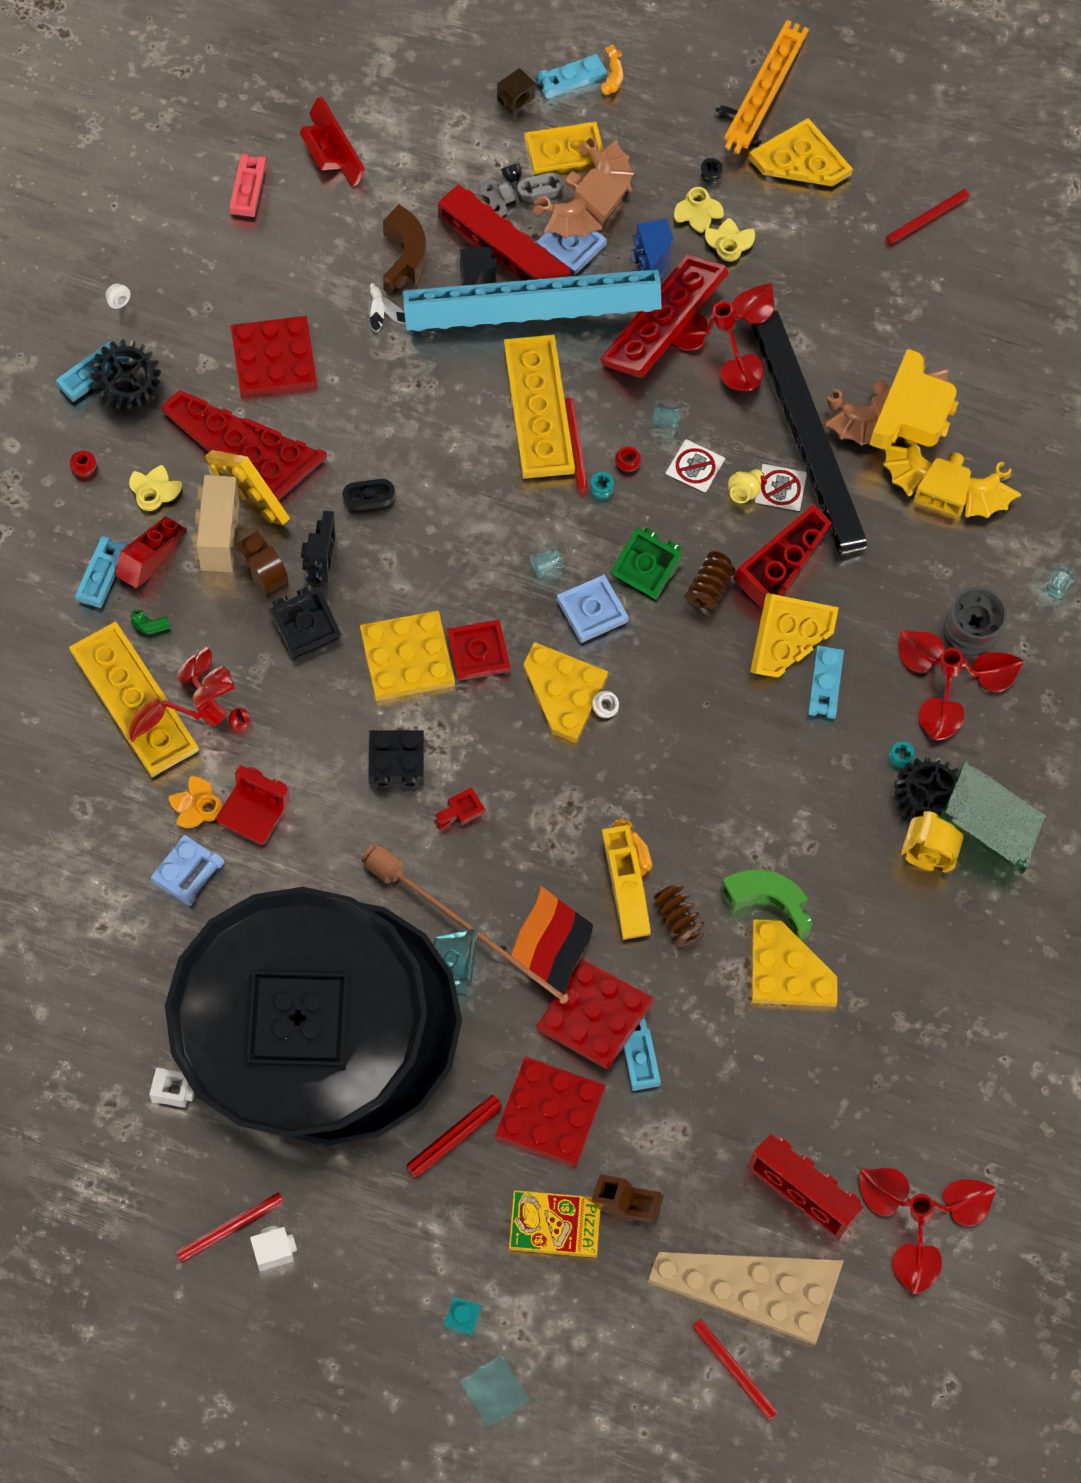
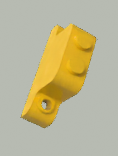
[869,349,959,449]

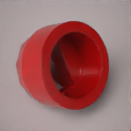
[228,708,251,732]

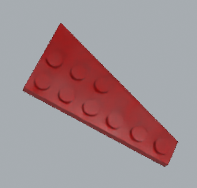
[161,390,327,501]

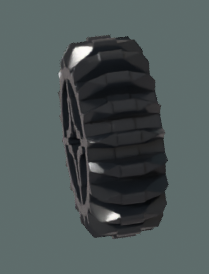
[90,339,161,410]
[893,756,968,822]

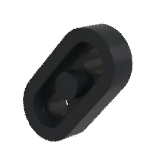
[342,479,395,510]

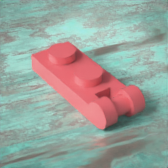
[229,153,267,217]

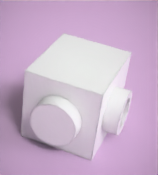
[250,1226,297,1272]

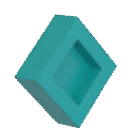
[444,1297,481,1336]

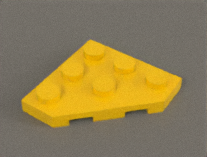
[748,118,853,186]
[204,450,291,525]
[750,593,839,678]
[523,642,608,744]
[752,919,837,1007]

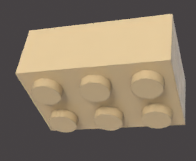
[193,475,240,572]

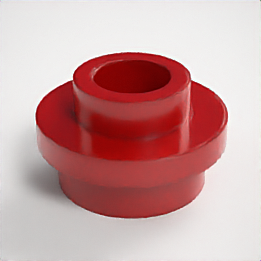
[615,446,641,472]
[70,451,96,476]

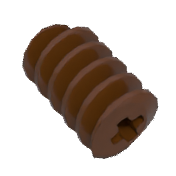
[685,550,736,609]
[653,883,705,947]

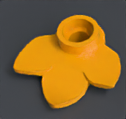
[168,776,222,828]

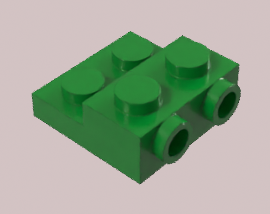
[610,527,684,600]

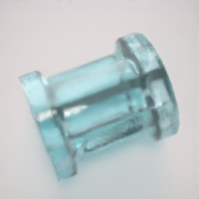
[652,403,681,429]
[530,546,564,577]
[1043,565,1076,600]

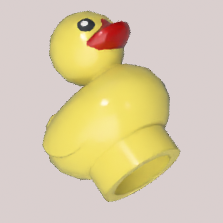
[728,469,767,504]

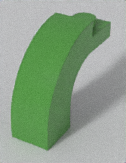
[720,869,812,940]

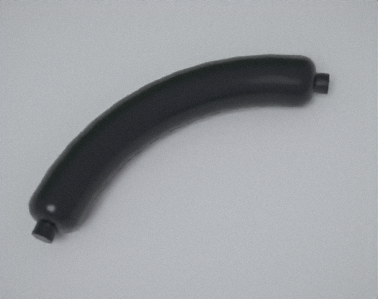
[715,105,762,147]

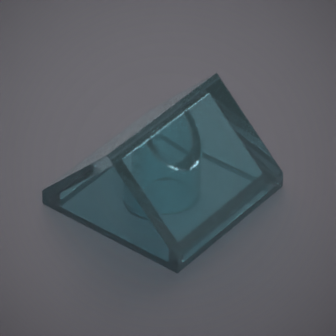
[433,929,478,997]

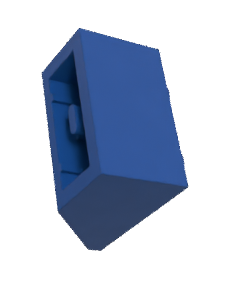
[631,218,673,281]

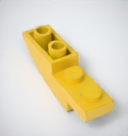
[602,825,651,940]

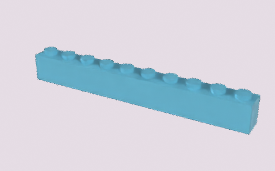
[403,269,661,331]

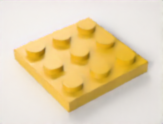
[360,610,455,701]

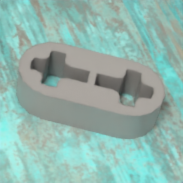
[517,173,564,204]

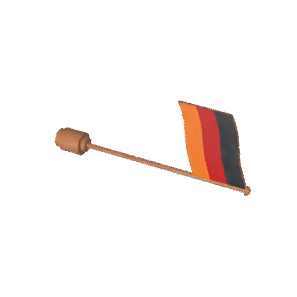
[361,844,593,1004]

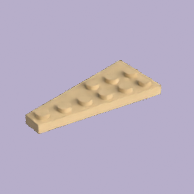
[648,1252,844,1345]

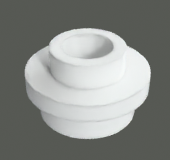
[105,284,131,309]
[592,691,619,718]

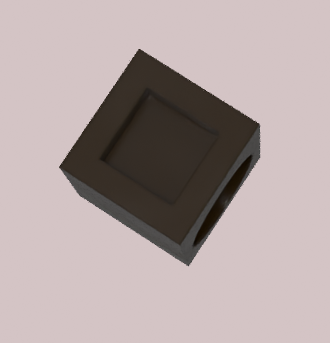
[497,68,536,114]

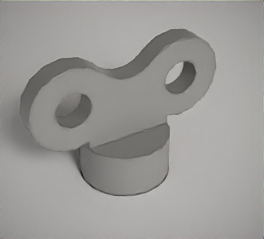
[481,179,516,217]

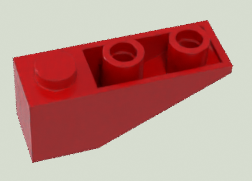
[115,516,187,588]

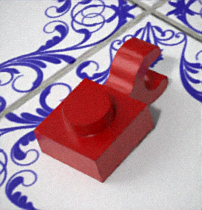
[434,787,486,830]

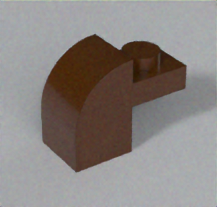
[235,531,289,598]
[591,1174,664,1224]

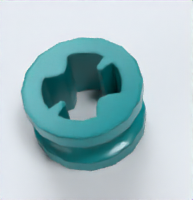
[590,472,614,499]
[889,741,915,768]

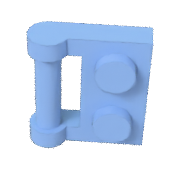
[151,835,225,906]

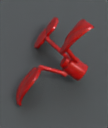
[671,283,775,392]
[899,630,1023,740]
[129,647,236,743]
[859,1168,996,1294]

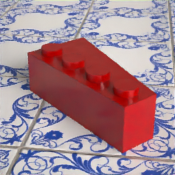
[733,504,832,610]

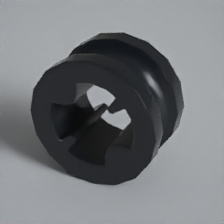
[700,158,723,184]

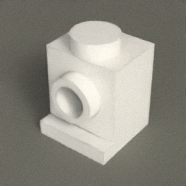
[149,1067,195,1108]

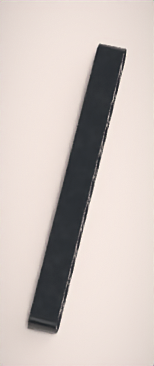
[751,310,867,556]

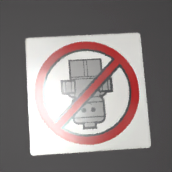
[666,439,725,493]
[755,464,807,511]

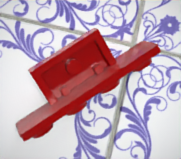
[299,97,365,186]

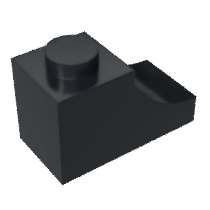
[460,247,497,286]

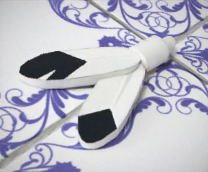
[370,283,406,332]

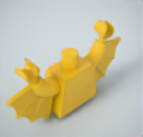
[883,438,1021,518]

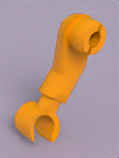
[601,44,624,95]
[612,819,652,877]

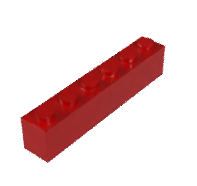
[438,184,571,281]

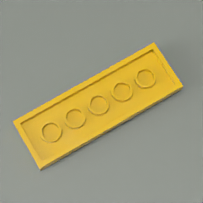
[504,335,575,479]
[69,621,199,778]

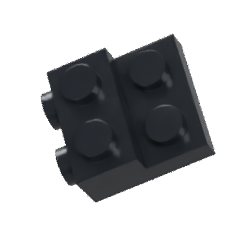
[301,510,336,584]
[268,585,342,658]
[368,730,424,788]

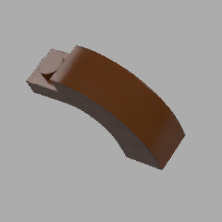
[383,204,426,295]

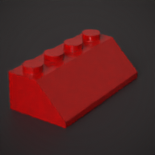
[747,1134,864,1240]

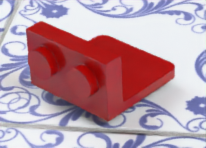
[216,765,290,845]

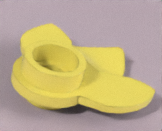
[674,187,724,233]
[705,218,755,262]
[129,465,182,511]

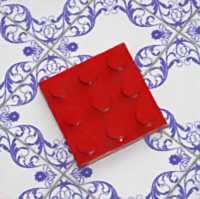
[231,316,317,396]
[536,959,654,1070]
[495,1057,606,1167]

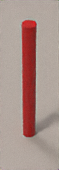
[886,189,969,245]
[564,397,588,493]
[176,1192,284,1262]
[692,1319,778,1420]

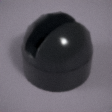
[501,163,522,183]

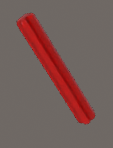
[407,1095,502,1177]

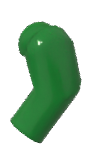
[130,609,170,635]

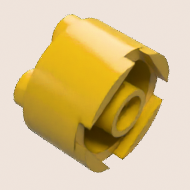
[901,812,964,872]

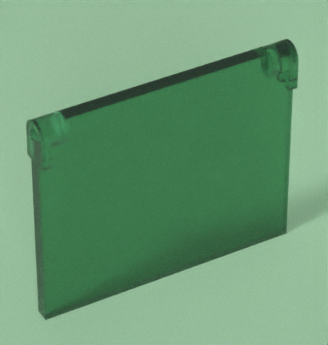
[940,761,1046,874]

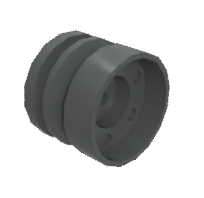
[944,586,1007,655]

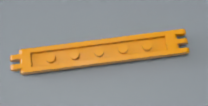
[724,19,809,154]

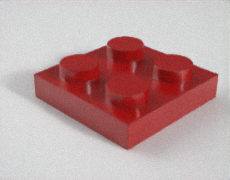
[447,619,511,681]

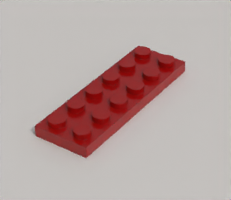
[600,255,729,378]

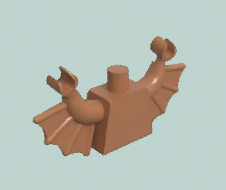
[532,138,635,239]
[824,354,949,446]

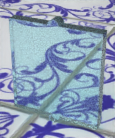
[460,1355,530,1427]

